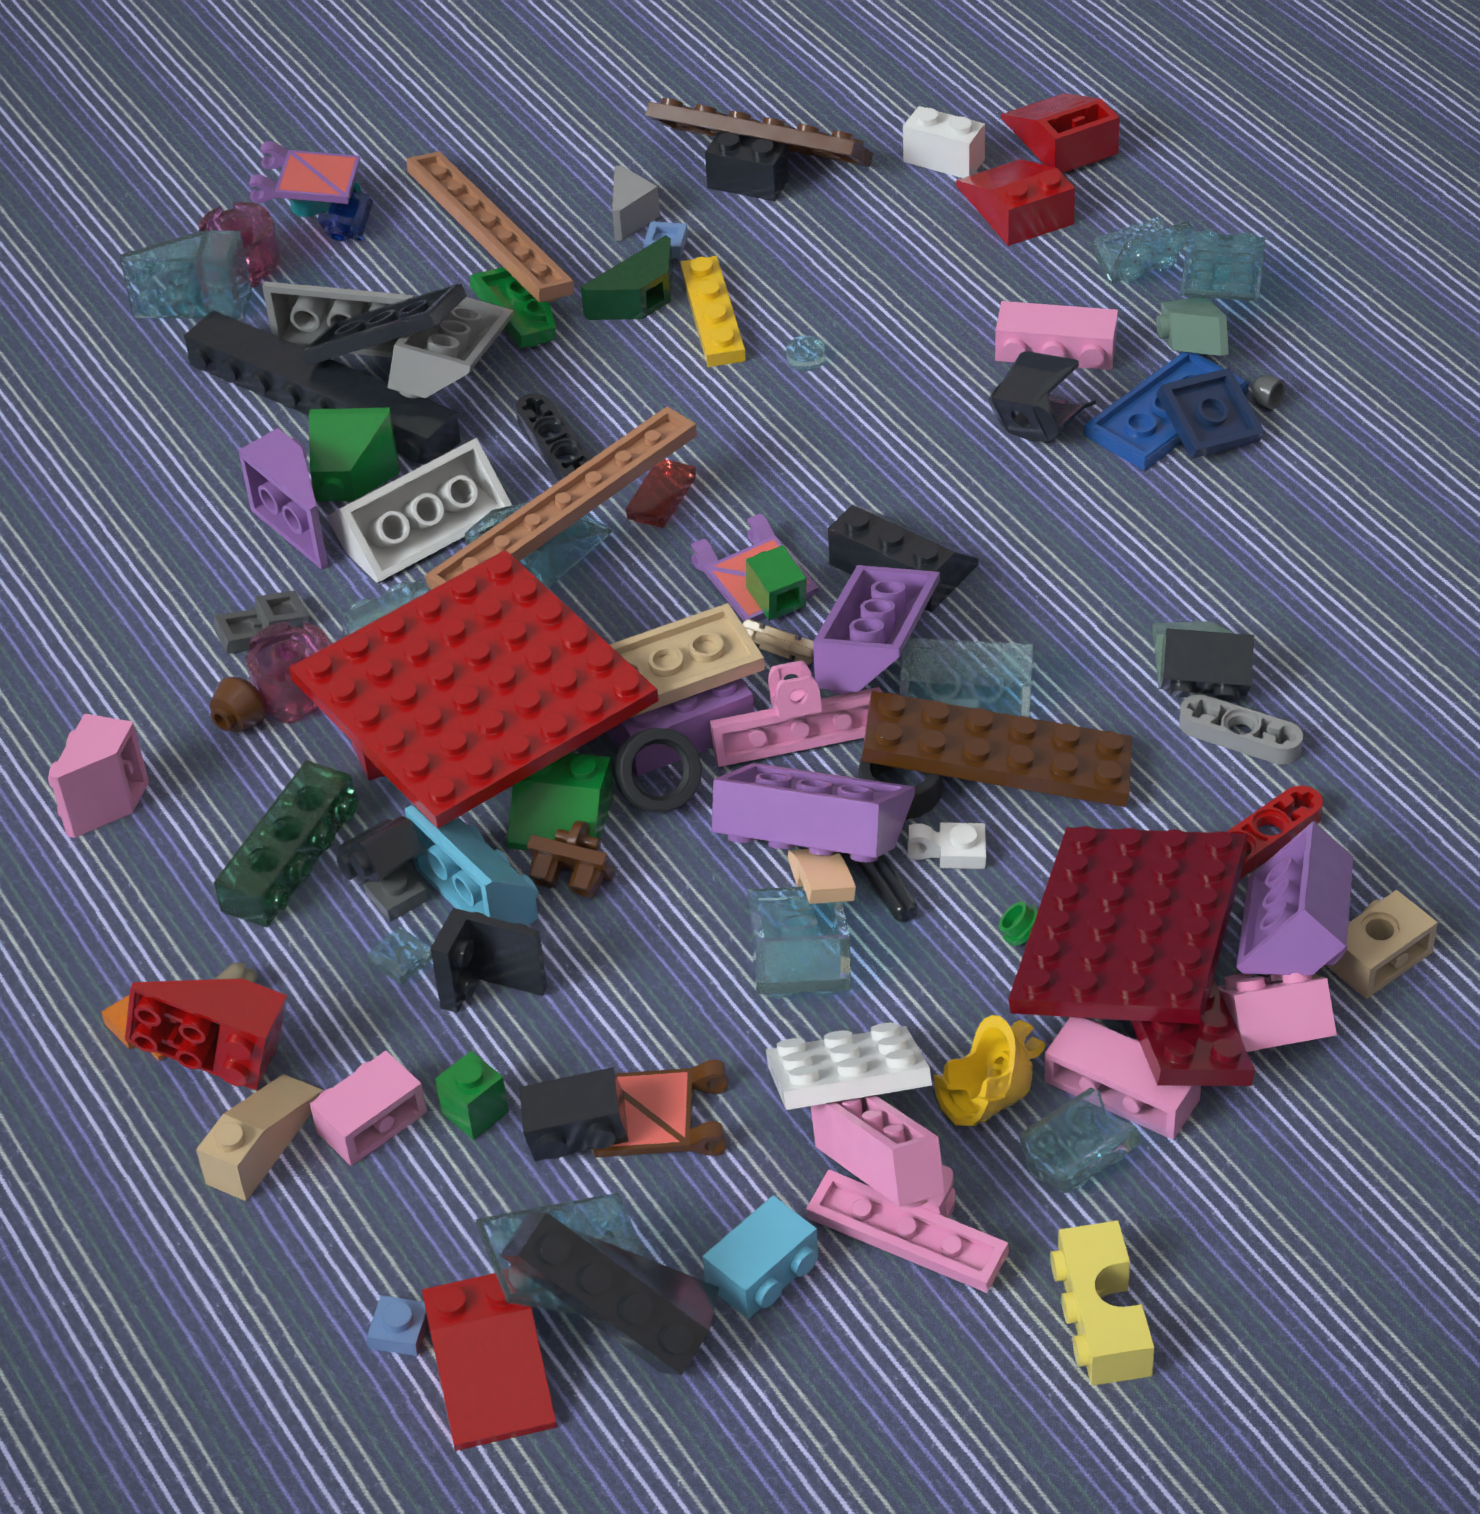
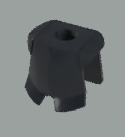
[988,351,1096,441]

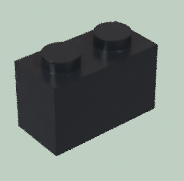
[705,131,788,201]
[1160,628,1254,701]
[519,1067,629,1161]

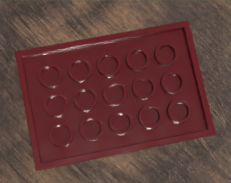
[1008,826,1248,1024]

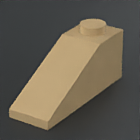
[196,1074,323,1201]

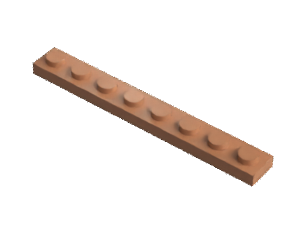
[407,151,574,302]
[425,406,697,590]

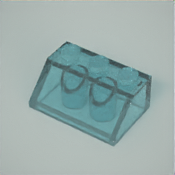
[899,638,1035,718]

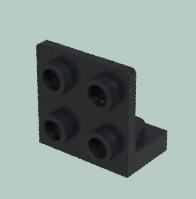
[430,908,547,1013]

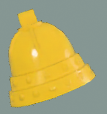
[933,1015,1046,1126]

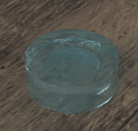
[786,336,825,371]

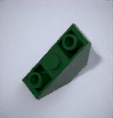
[581,235,673,320]

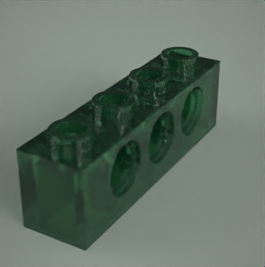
[214,760,358,928]

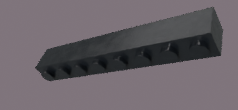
[184,310,461,465]

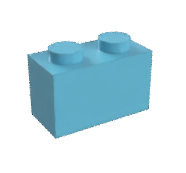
[702,1195,818,1319]

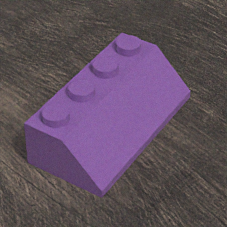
[813,565,940,694]
[711,763,915,862]
[1236,821,1353,975]

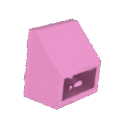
[48,714,149,838]
[1217,973,1337,1052]

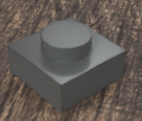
[364,866,428,922]

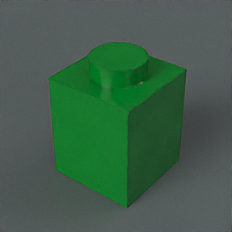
[746,545,807,621]
[435,1051,509,1140]

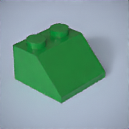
[507,753,614,851]

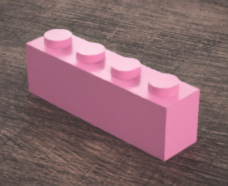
[811,1095,945,1208]

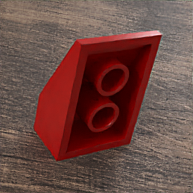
[956,159,1075,246]
[422,1268,557,1451]

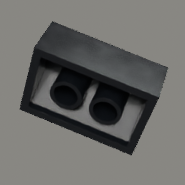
[828,505,979,613]

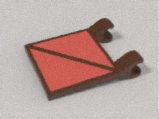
[593,1059,728,1158]

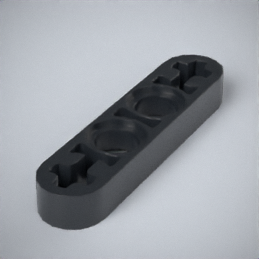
[516,394,592,481]

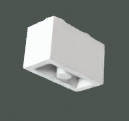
[903,106,985,178]

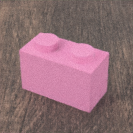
[310,1051,427,1166]

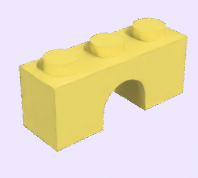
[1050,1220,1154,1386]

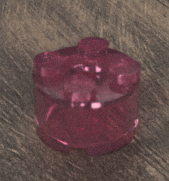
[199,202,280,288]
[245,622,330,724]

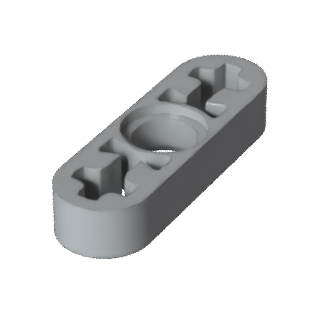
[1179,695,1303,765]

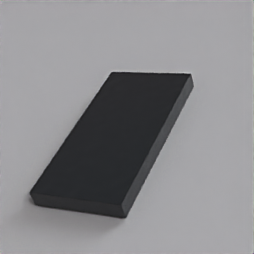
[301,283,467,366]

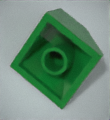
[309,408,400,502]

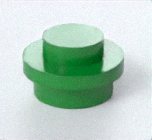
[999,902,1038,946]

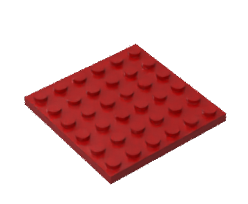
[289,550,659,829]

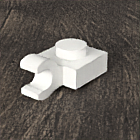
[908,822,986,869]

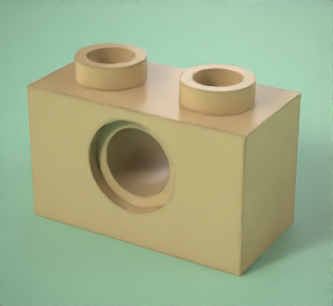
[1326,890,1438,999]

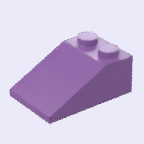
[238,428,328,570]

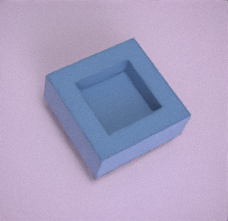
[643,221,688,259]
[366,1295,429,1356]

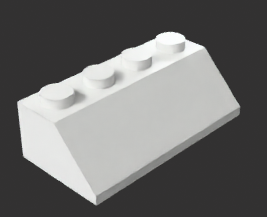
[326,438,515,583]

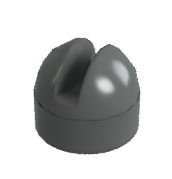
[1251,375,1286,410]

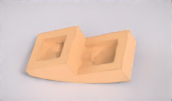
[787,849,856,904]

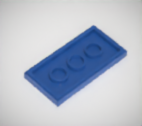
[1083,352,1249,471]

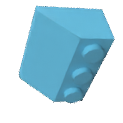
[405,805,539,926]

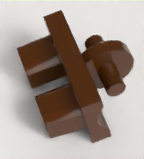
[527,820,616,899]

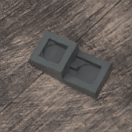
[213,590,309,654]

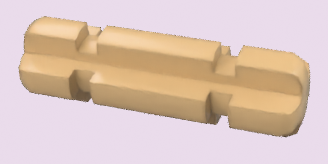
[742,619,814,665]

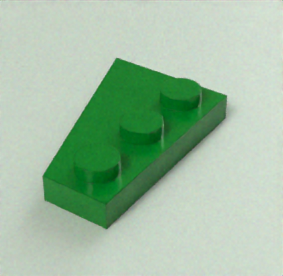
[470,267,556,348]

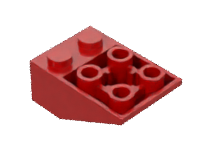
[1001,93,1120,173]
[124,978,287,1091]

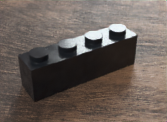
[500,1212,719,1375]

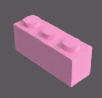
[995,301,1118,370]
[1044,1017,1201,1140]

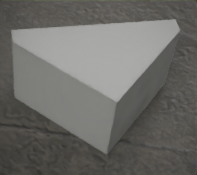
[612,166,660,241]

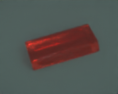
[626,459,696,528]

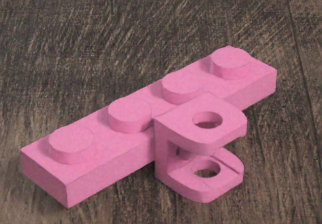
[710,661,882,767]
[806,1165,1009,1293]

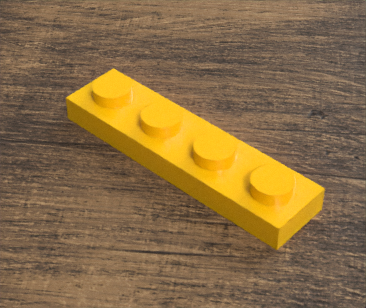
[680,256,746,367]

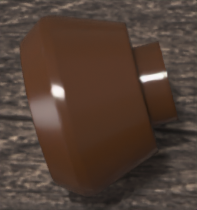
[210,677,266,733]

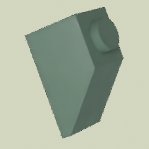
[1156,296,1229,356]

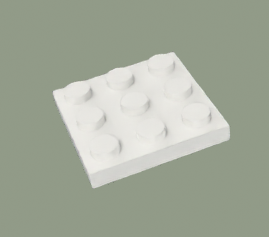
[766,1023,932,1110]

